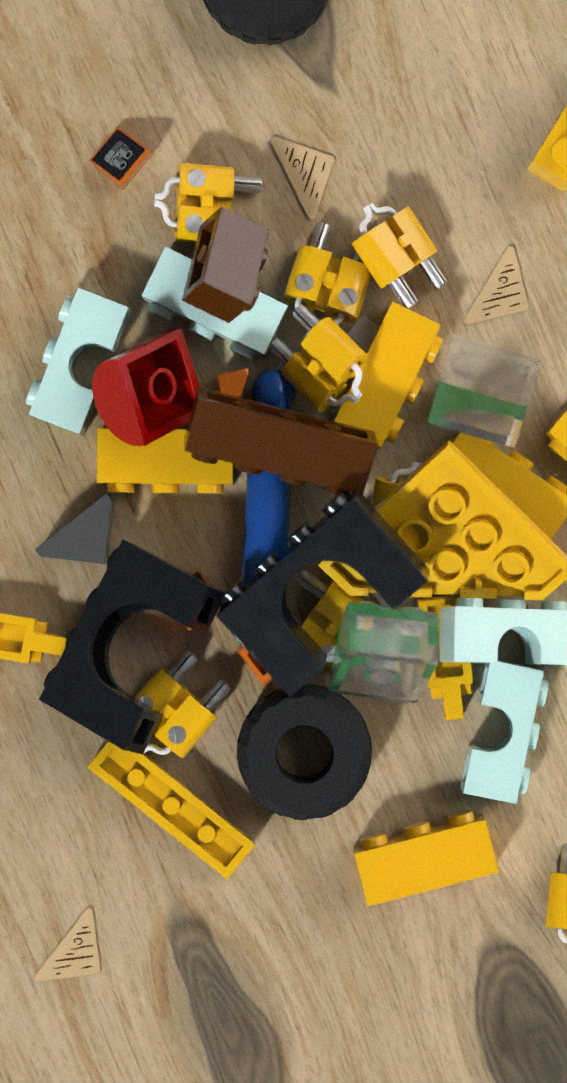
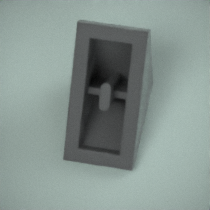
[35,493,115,564]

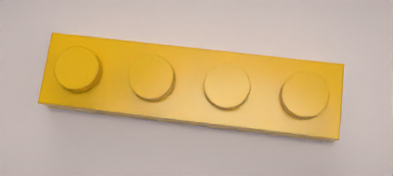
[87,741,256,880]

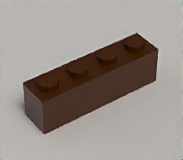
[184,387,378,497]

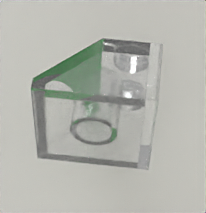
[427,335,541,448]
[329,601,439,703]

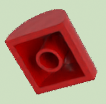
[92,327,199,446]

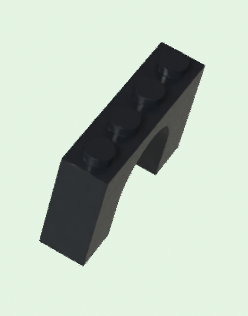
[216,488,430,697]
[39,539,224,755]

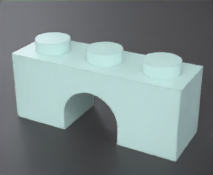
[142,247,288,361]
[26,288,132,436]
[439,598,567,666]
[460,660,549,804]

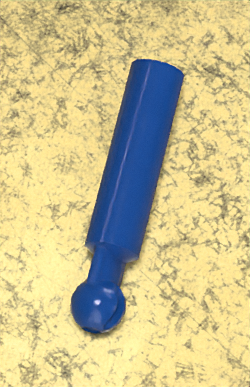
[241,370,296,585]

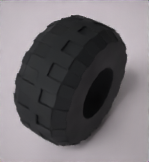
[203,0,329,46]
[237,684,372,820]

